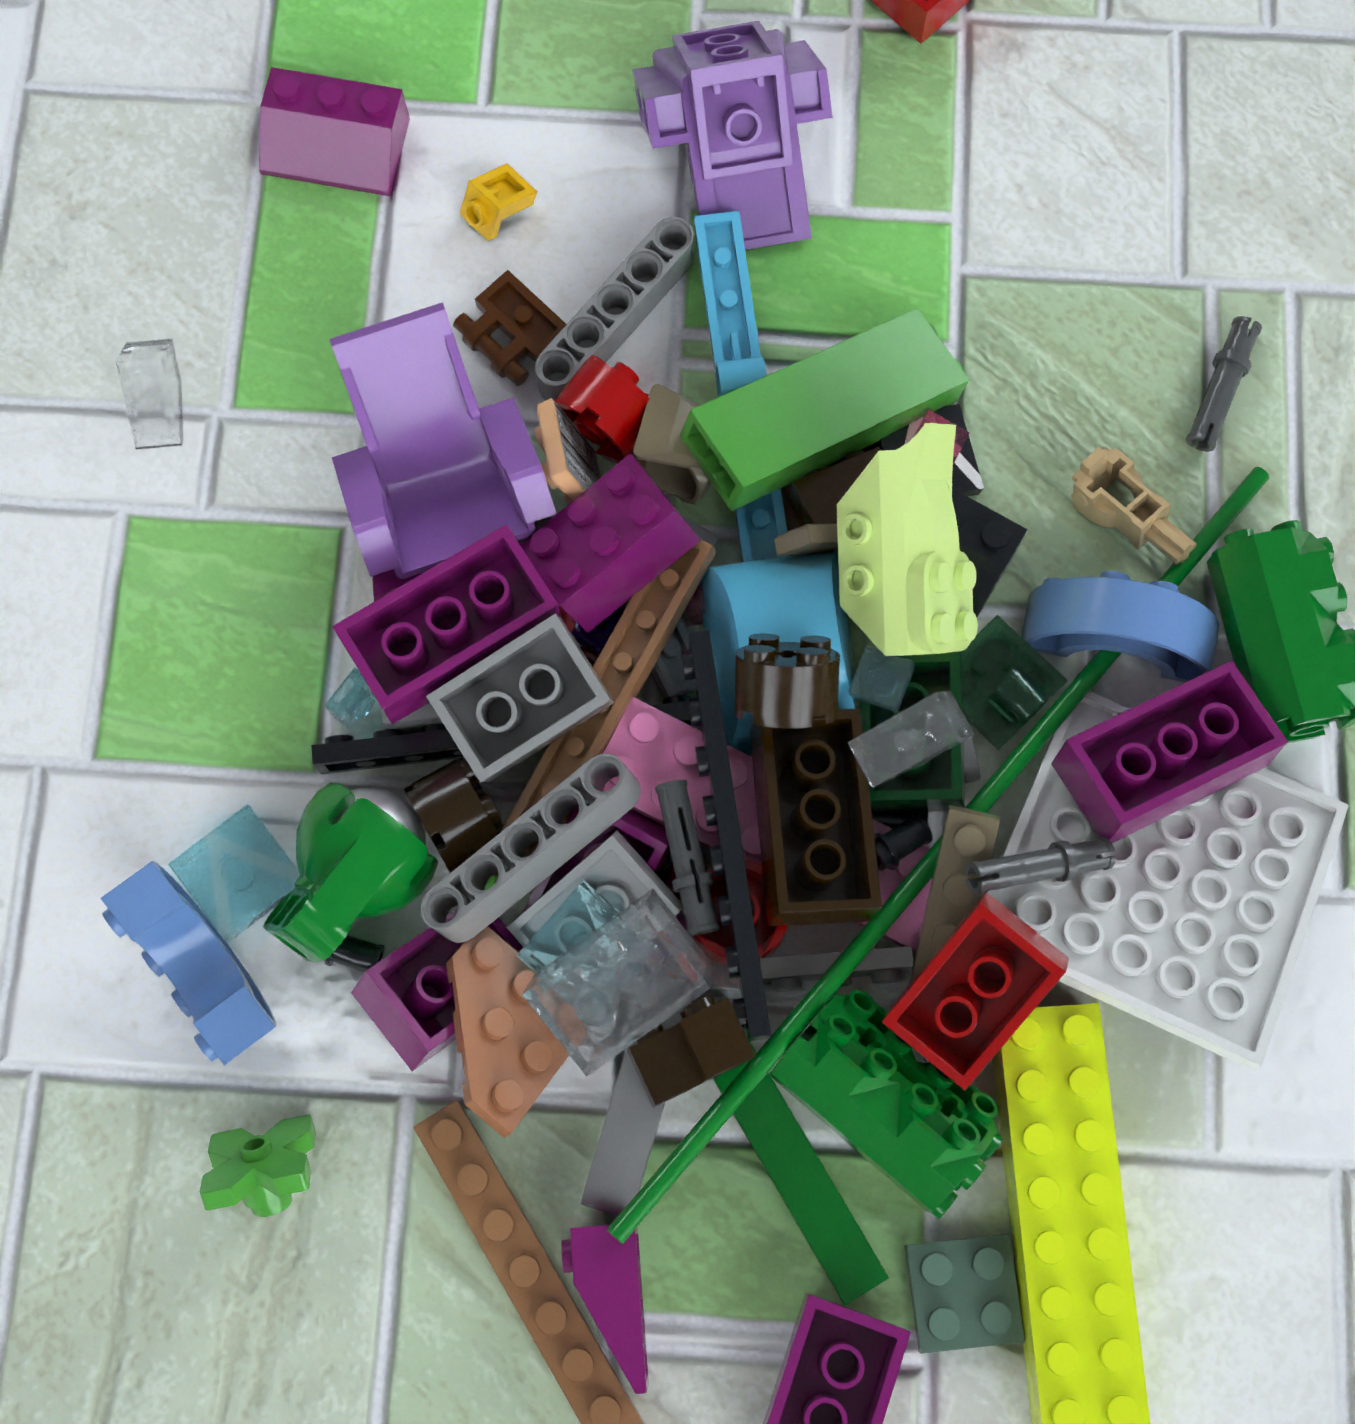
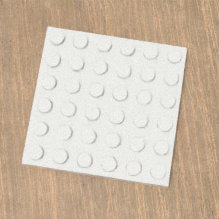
[987,691,1349,1071]

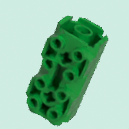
[1206,520,1355,743]
[769,989,1004,1219]

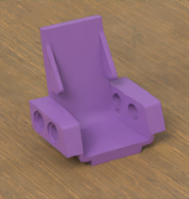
[632,21,833,250]
[329,302,557,579]

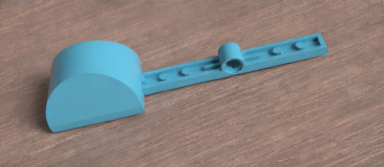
[694,211,860,756]

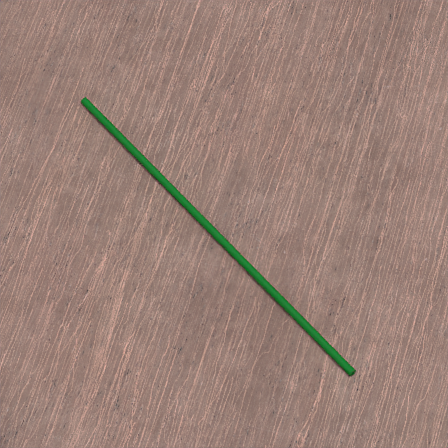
[606,467,1269,1244]

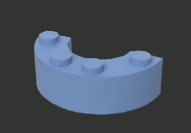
[1019,571,1220,683]
[100,861,276,1065]

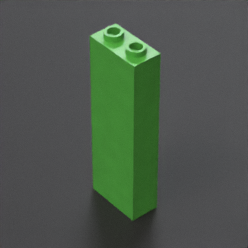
[680,308,970,512]

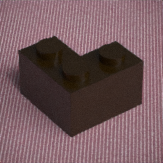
[627,995,756,1108]

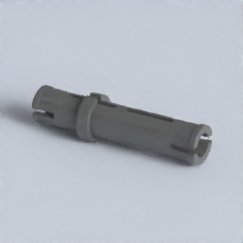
[1186,316,1262,452]
[655,780,720,936]
[965,837,1116,895]

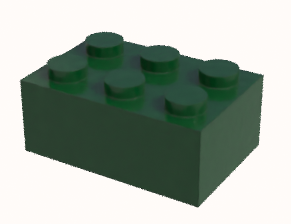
[860,652,965,812]

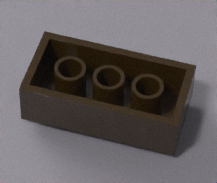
[750,708,882,926]

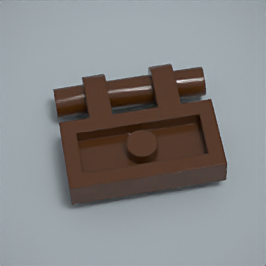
[453,270,567,386]

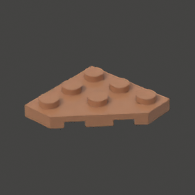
[446,926,596,1138]

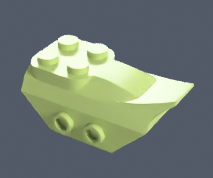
[837,423,978,656]

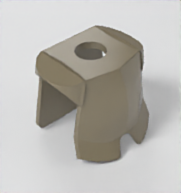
[633,384,712,505]

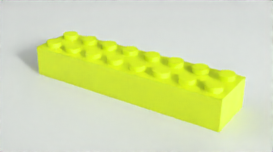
[993,1003,1151,1424]

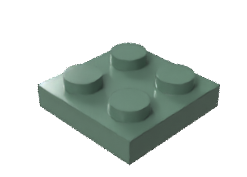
[905,1234,1025,1354]

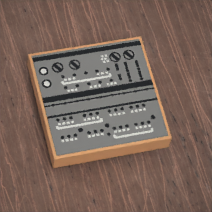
[534,398,601,505]

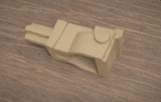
[1071,447,1196,565]

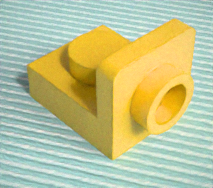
[460,163,538,241]

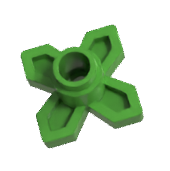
[199,1114,316,1217]

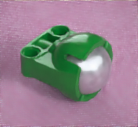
[263,783,439,962]

